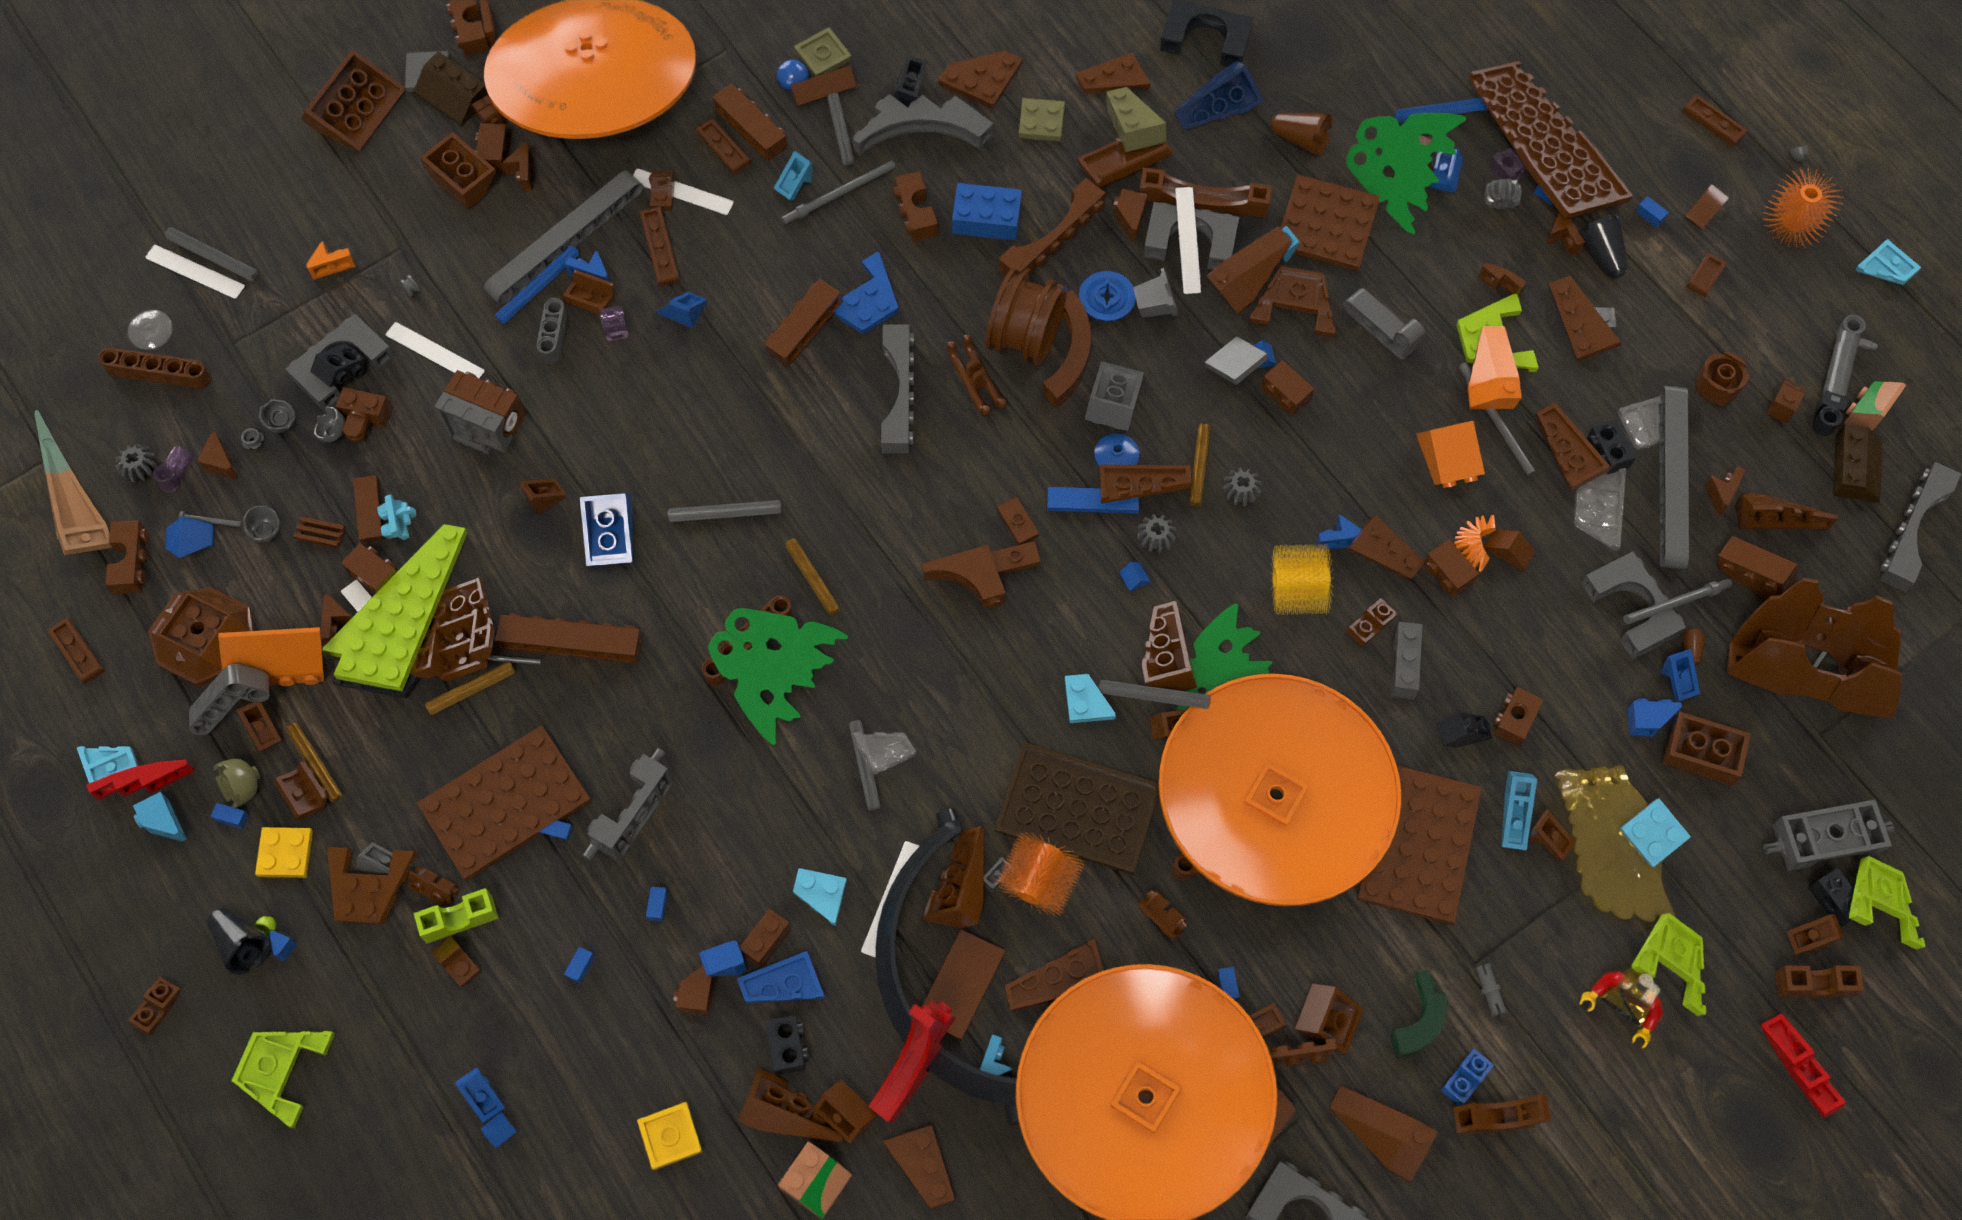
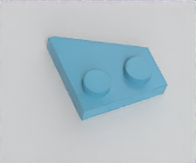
[1856,239,1921,285]
[793,868,847,925]

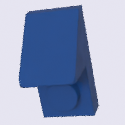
[566,251,609,281]
[1316,515,1362,551]
[1661,649,1700,701]
[699,941,747,976]
[455,1068,505,1123]

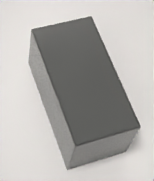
[983,857,1013,893]

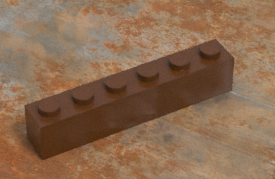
[495,613,643,664]

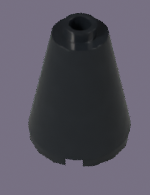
[1579,215,1628,279]
[207,908,272,975]

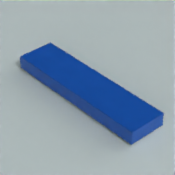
[1047,487,1139,514]

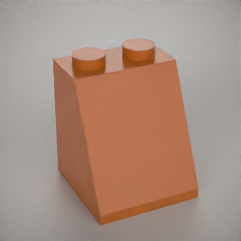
[1416,421,1485,488]

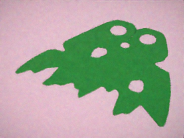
[1346,113,1466,234]
[1177,603,1272,711]
[708,608,848,745]

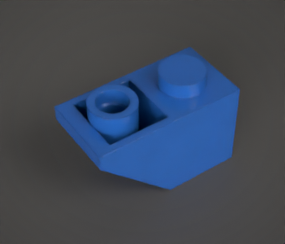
[1627,698,1682,737]

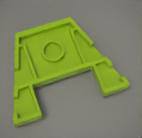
[1456,294,1538,372]
[1849,856,1925,950]
[1631,913,1706,1016]
[232,1031,335,1129]

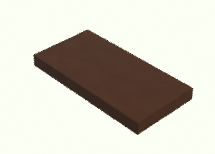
[922,930,1005,1041]

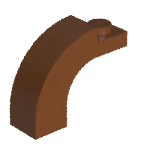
[1453,1094,1551,1134]

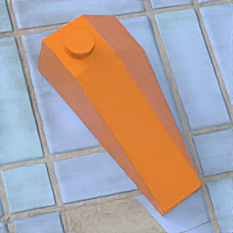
[1467,326,1522,409]

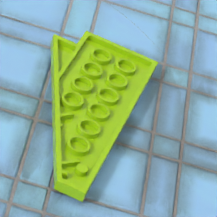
[322,524,467,691]

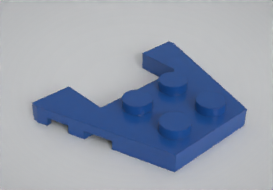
[834,252,899,334]

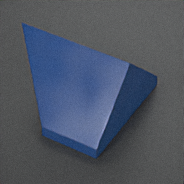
[654,292,708,328]
[165,516,214,558]

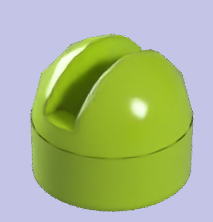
[254,916,276,937]

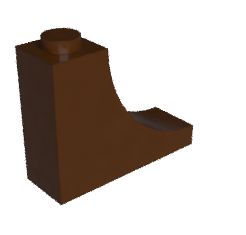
[922,545,1005,609]

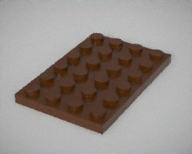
[417,725,592,881]
[1357,765,1482,925]

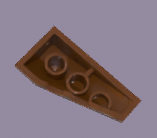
[1329,1086,1437,1182]

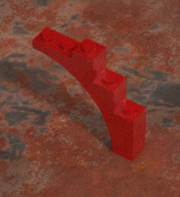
[868,1001,956,1123]

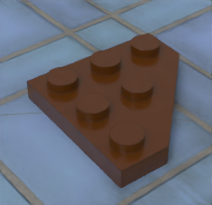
[938,50,1023,109]

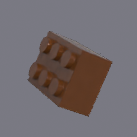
[1662,712,1751,786]

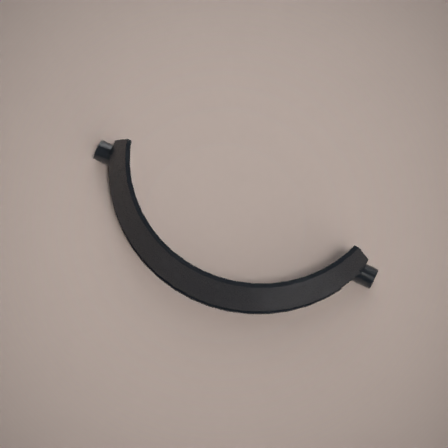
[875,809,1020,1126]

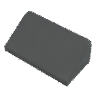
[356,842,413,885]

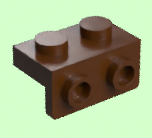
[563,270,615,316]
[274,761,328,820]

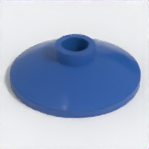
[1094,433,1139,467]

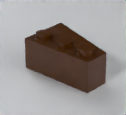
[1718,536,1797,600]

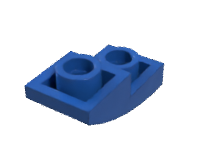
[1441,1049,1494,1106]

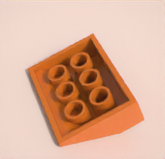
[218,627,324,686]

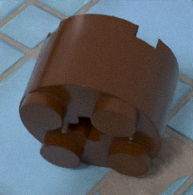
[1695,352,1749,406]

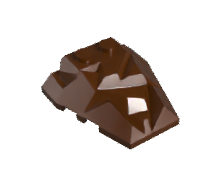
[411,578,494,681]

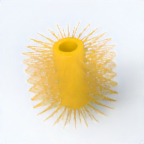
[1270,544,1333,615]

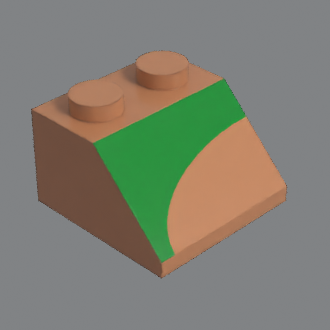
[1844,381,1906,431]
[778,1142,852,1219]

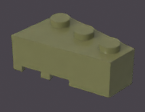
[1106,87,1166,152]

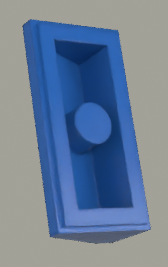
[1430,149,1463,192]

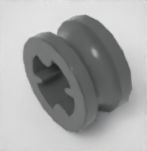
[400,275,420,297]

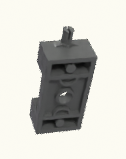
[582,748,674,862]
[1763,800,1894,871]

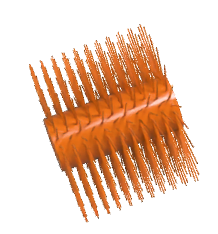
[1763,169,1844,248]
[997,832,1084,915]

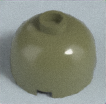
[213,759,260,808]

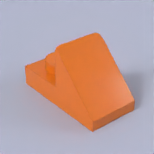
[306,241,356,280]

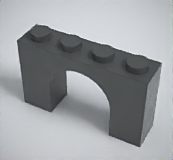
[1143,202,1239,270]
[285,314,394,412]
[1581,551,1686,660]
[1245,1162,1368,1220]

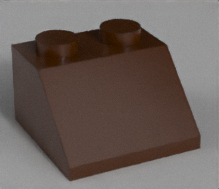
[1295,984,1363,1055]

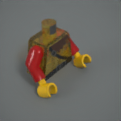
[1580,969,1663,1048]

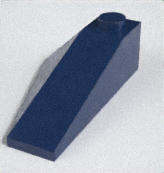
[1173,61,1264,130]

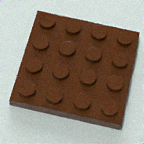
[1281,174,1380,271]

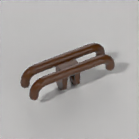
[947,334,1007,416]

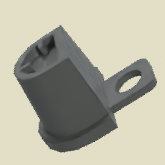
[1133,268,1178,319]

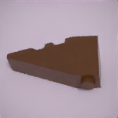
[1207,226,1292,314]
[1735,492,1838,529]
[1142,601,1197,691]
[923,826,984,929]
[737,1068,843,1142]

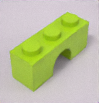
[414,888,499,944]

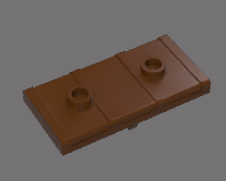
[1078,137,1173,188]

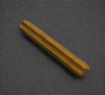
[1189,423,1211,507]
[785,538,840,616]
[425,662,515,715]
[286,723,342,802]

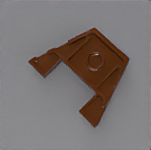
[1249,266,1335,338]
[328,847,418,925]

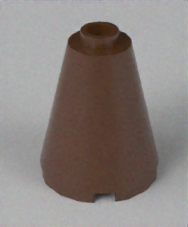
[1271,113,1333,156]

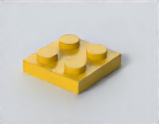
[255,827,313,878]
[637,1102,702,1170]

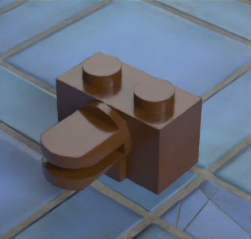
[336,387,392,442]

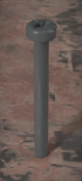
[179,511,242,527]
[488,655,541,665]

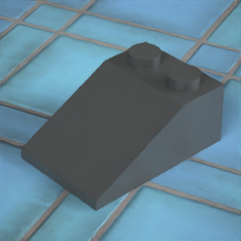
[1085,361,1144,431]

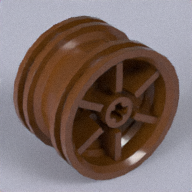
[985,268,1067,366]

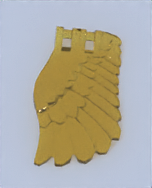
[1555,765,1676,922]

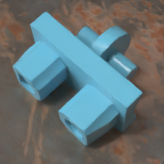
[377,494,416,540]

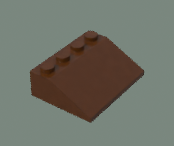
[301,49,406,152]

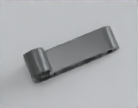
[1343,288,1425,359]
[189,664,269,735]

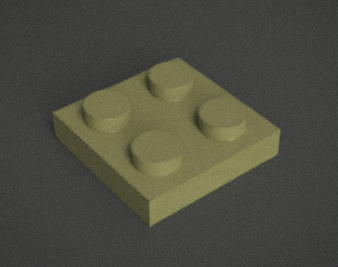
[794,28,852,77]
[1019,98,1065,141]

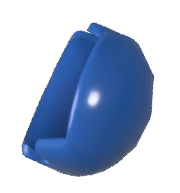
[776,59,809,91]

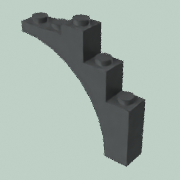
[853,94,993,155]

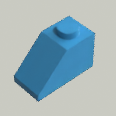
[133,792,187,841]

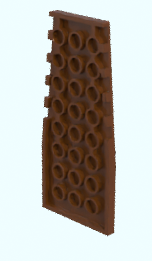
[1469,61,1633,219]

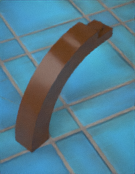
[1042,279,1091,408]

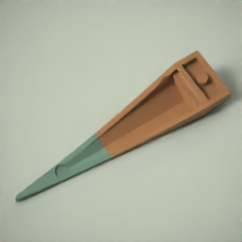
[35,410,112,555]

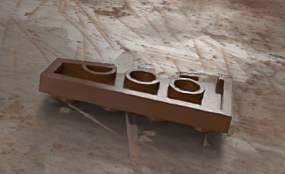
[1099,465,1192,504]
[1005,938,1103,1012]

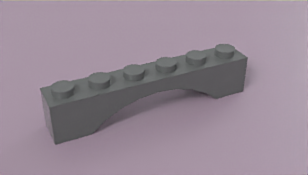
[881,325,914,453]
[1879,462,1961,592]

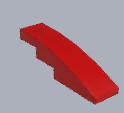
[86,760,195,800]
[1760,1013,1846,1118]

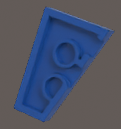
[737,951,825,1004]

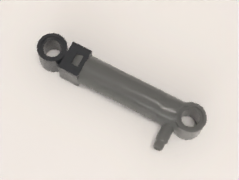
[1812,315,1878,436]

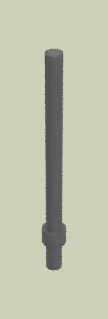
[781,161,896,225]
[1459,362,1535,476]
[1623,579,1732,624]

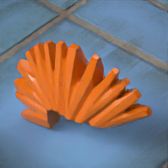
[1454,515,1496,572]

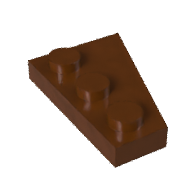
[1076,52,1150,94]

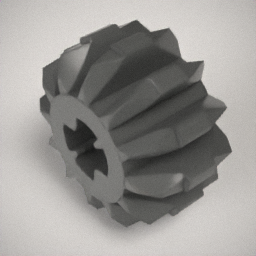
[1484,178,1522,210]
[115,443,157,483]
[1223,467,1262,507]
[1137,514,1176,554]

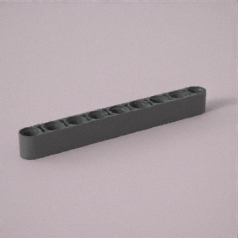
[484,171,643,305]
[1660,385,1689,570]

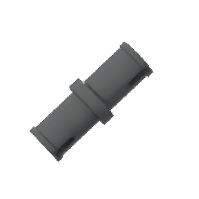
[1475,963,1507,1016]

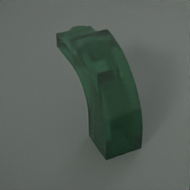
[1390,970,1447,1060]

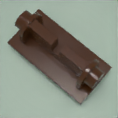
[408,867,460,908]
[1137,890,1188,940]

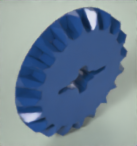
[1079,271,1136,323]

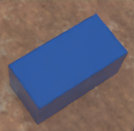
[1636,196,1669,228]
[210,803,249,829]
[539,821,573,841]
[646,887,668,922]
[564,947,595,984]
[1217,967,1240,1001]

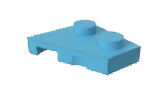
[1064,674,1115,723]
[77,746,139,783]

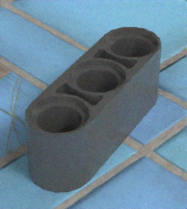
[537,298,568,364]

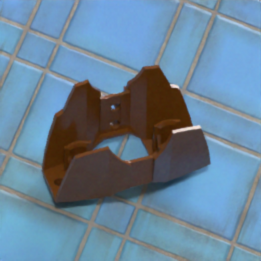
[1727,578,1902,718]

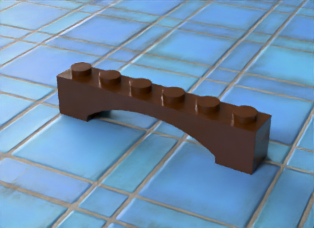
[1139,168,1272,218]
[998,178,1105,276]

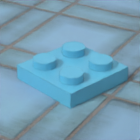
[1619,798,1691,867]

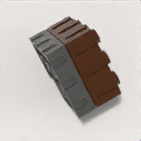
[434,370,526,455]

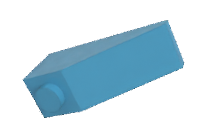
[1501,771,1537,850]

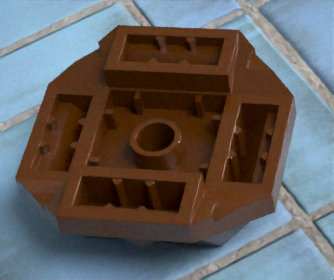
[148,587,255,687]

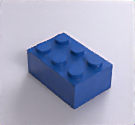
[952,183,1022,240]

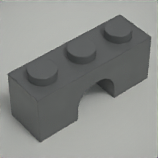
[1390,622,1422,700]

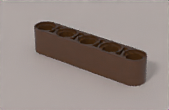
[98,348,211,389]
[702,595,793,686]

